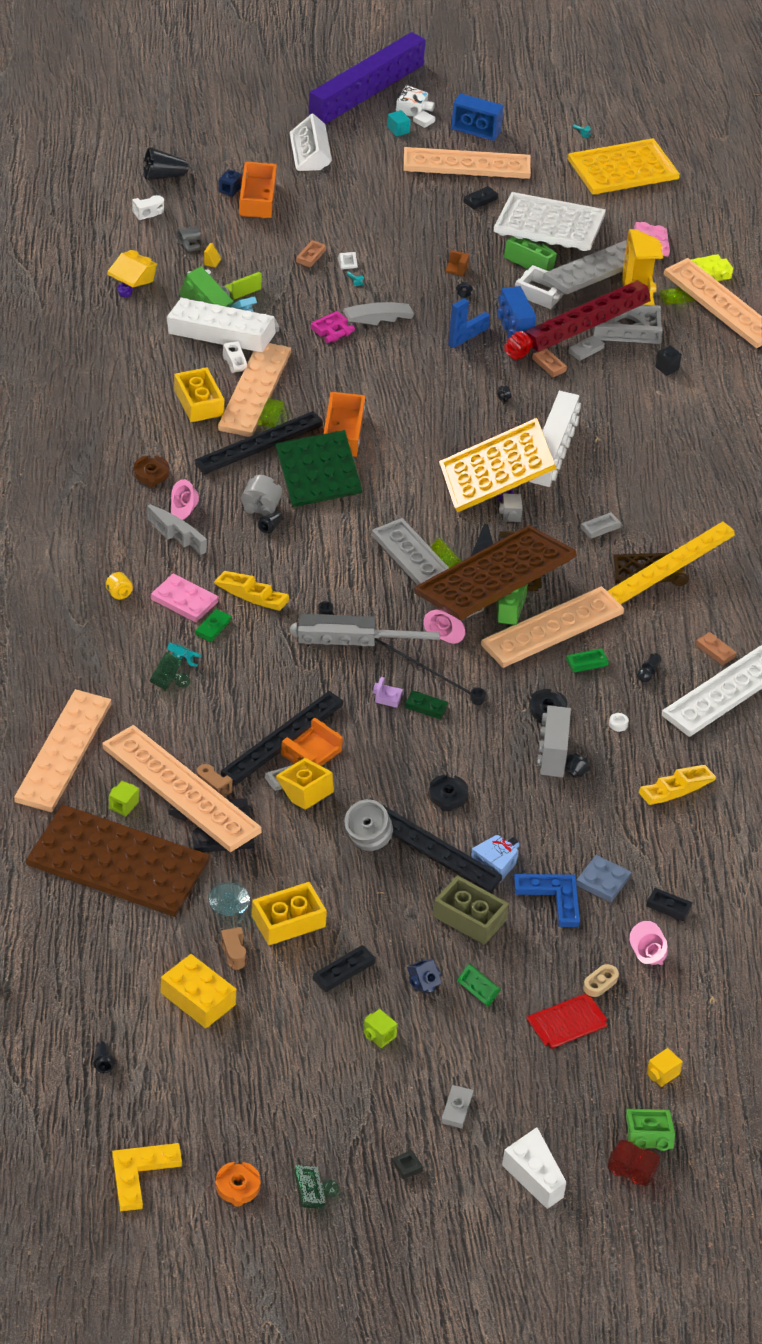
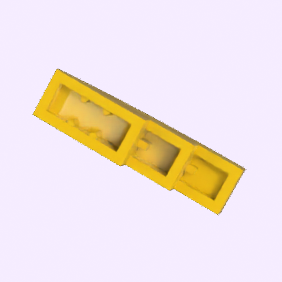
[214,571,290,611]
[638,765,716,805]

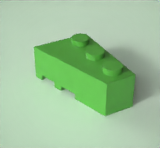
[504,236,557,271]
[179,266,234,308]
[495,584,527,625]

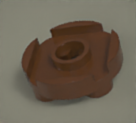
[133,456,169,487]

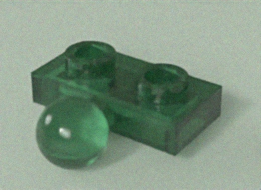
[149,652,190,691]
[294,1165,339,1209]

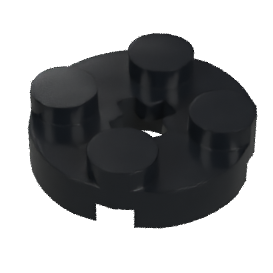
[529,689,568,723]
[428,775,468,812]

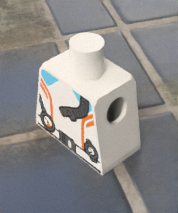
[396,85,435,116]

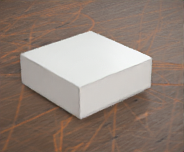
[413,111,435,128]

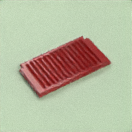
[526,993,607,1049]

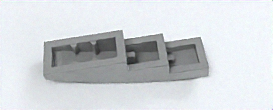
[343,302,414,326]
[147,504,207,555]

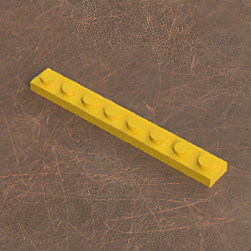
[607,521,735,605]

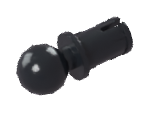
[637,653,662,682]

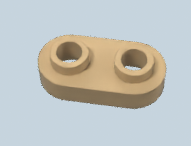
[583,964,619,997]

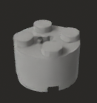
[241,475,282,516]

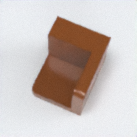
[445,250,470,277]

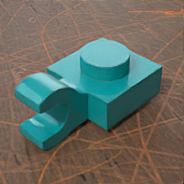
[167,642,202,667]

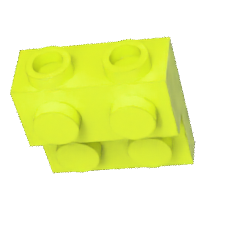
[691,254,733,281]

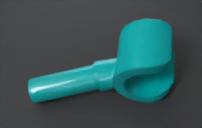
[573,124,591,138]
[347,271,364,286]

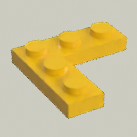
[112,1143,182,1212]

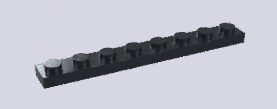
[195,411,323,475]
[221,691,343,786]
[369,798,502,893]

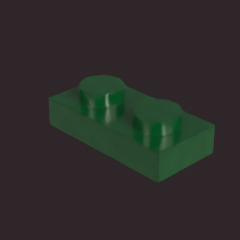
[405,690,448,720]

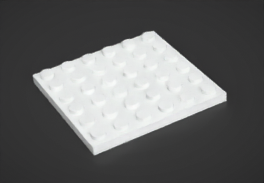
[494,192,606,251]

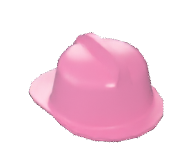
[171,479,199,520]
[423,609,465,644]
[629,921,668,965]

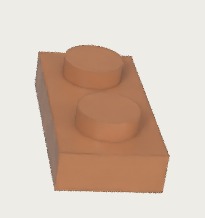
[296,240,326,268]
[532,349,567,377]
[696,632,737,666]

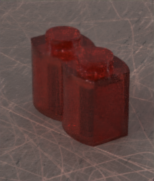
[608,1140,660,1186]

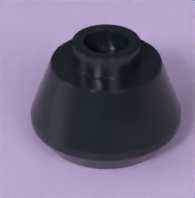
[565,753,591,778]

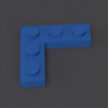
[448,298,490,348]
[514,874,580,927]

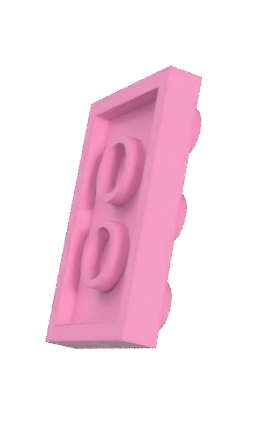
[634,222,670,257]
[151,573,219,623]

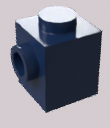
[219,169,242,197]

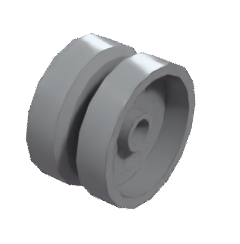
[344,799,393,851]

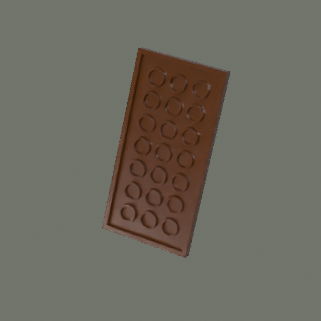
[414,525,577,621]
[26,804,210,917]

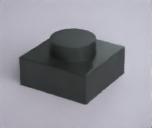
[392,1150,423,1180]

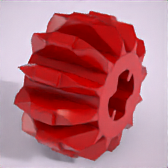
[504,331,533,361]

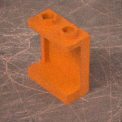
[281,718,343,766]

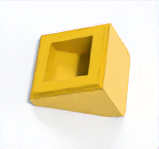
[204,243,221,268]

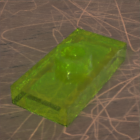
[258,398,285,427]
[430,538,462,568]

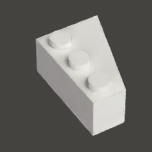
[502,1127,566,1209]

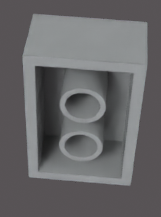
[537,705,571,777]

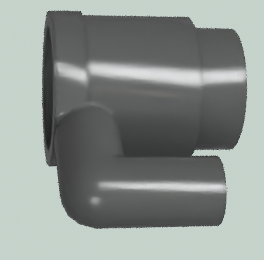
[177,227,201,252]

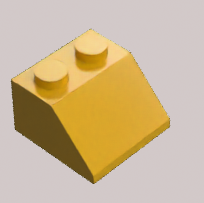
[107,250,157,287]
[276,758,334,810]

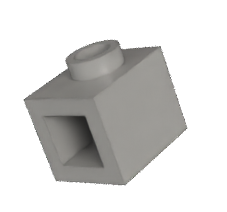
[499,494,523,522]

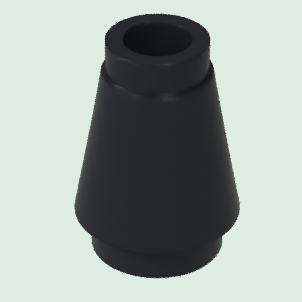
[258,512,283,533]
[93,1041,115,1073]

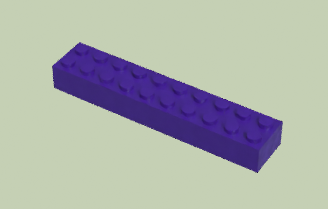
[308,32,426,124]

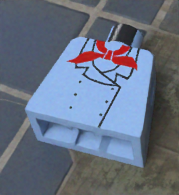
[471,835,520,882]

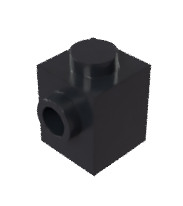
[655,345,682,376]

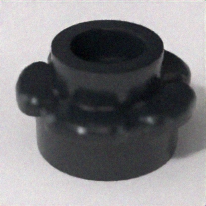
[456,282,473,298]
[497,386,512,402]

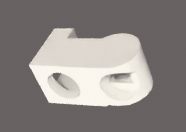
[132,195,164,220]
[223,341,247,373]

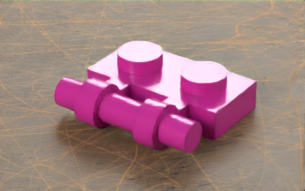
[311,311,355,343]

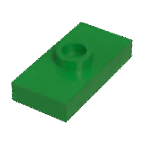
[195,609,232,642]
[566,648,609,673]
[457,964,501,1006]

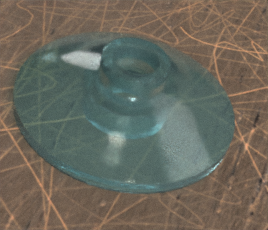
[208,882,250,916]

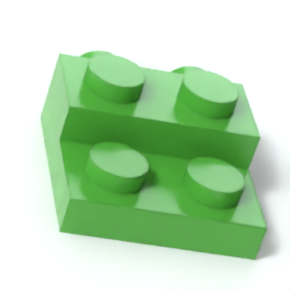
[626,1109,675,1151]

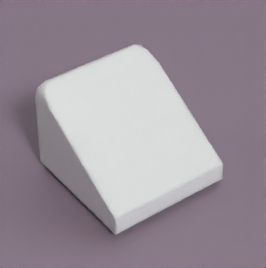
[338,252,358,270]

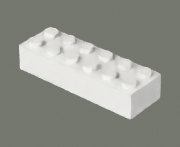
[167,298,276,352]
[529,391,581,487]

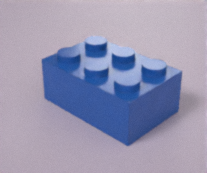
[451,93,504,141]
[497,286,536,339]

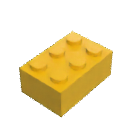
[174,367,224,422]
[252,882,327,946]
[161,954,237,1028]

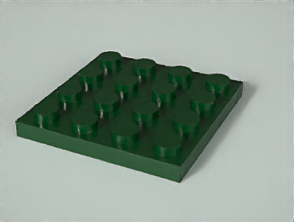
[275,430,362,507]

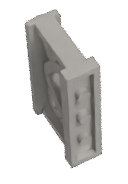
[593,305,662,344]

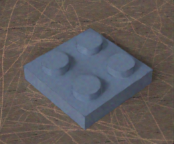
[576,855,631,903]

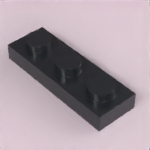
[313,945,376,992]

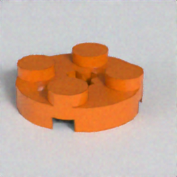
[215,1162,261,1207]

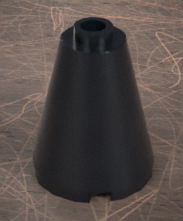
[143,147,189,180]

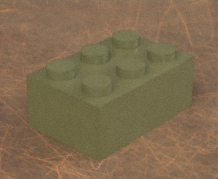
[433,875,509,945]

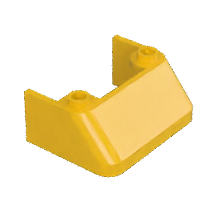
[622,229,663,305]

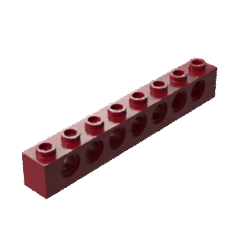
[525,280,651,352]

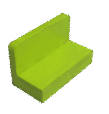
[225,272,262,300]

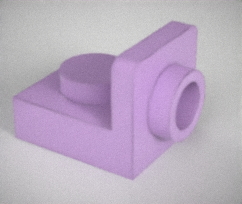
[373,677,403,708]

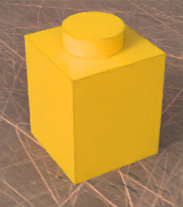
[646,1048,683,1087]

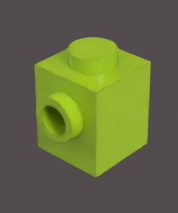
[109,781,139,817]
[363,1009,398,1048]

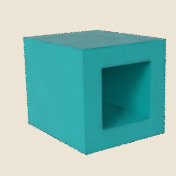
[387,110,411,137]

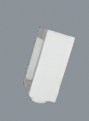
[515,265,565,309]

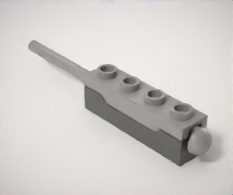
[290,614,440,646]

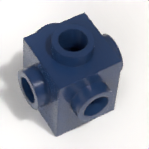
[407,959,442,993]

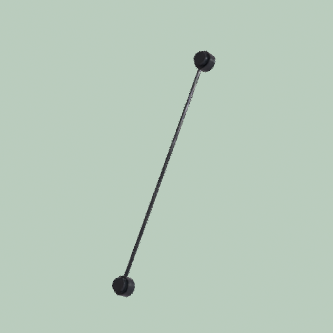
[318,601,486,705]

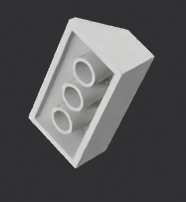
[290,113,332,171]

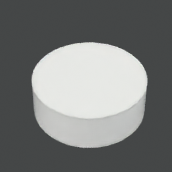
[609,713,629,732]

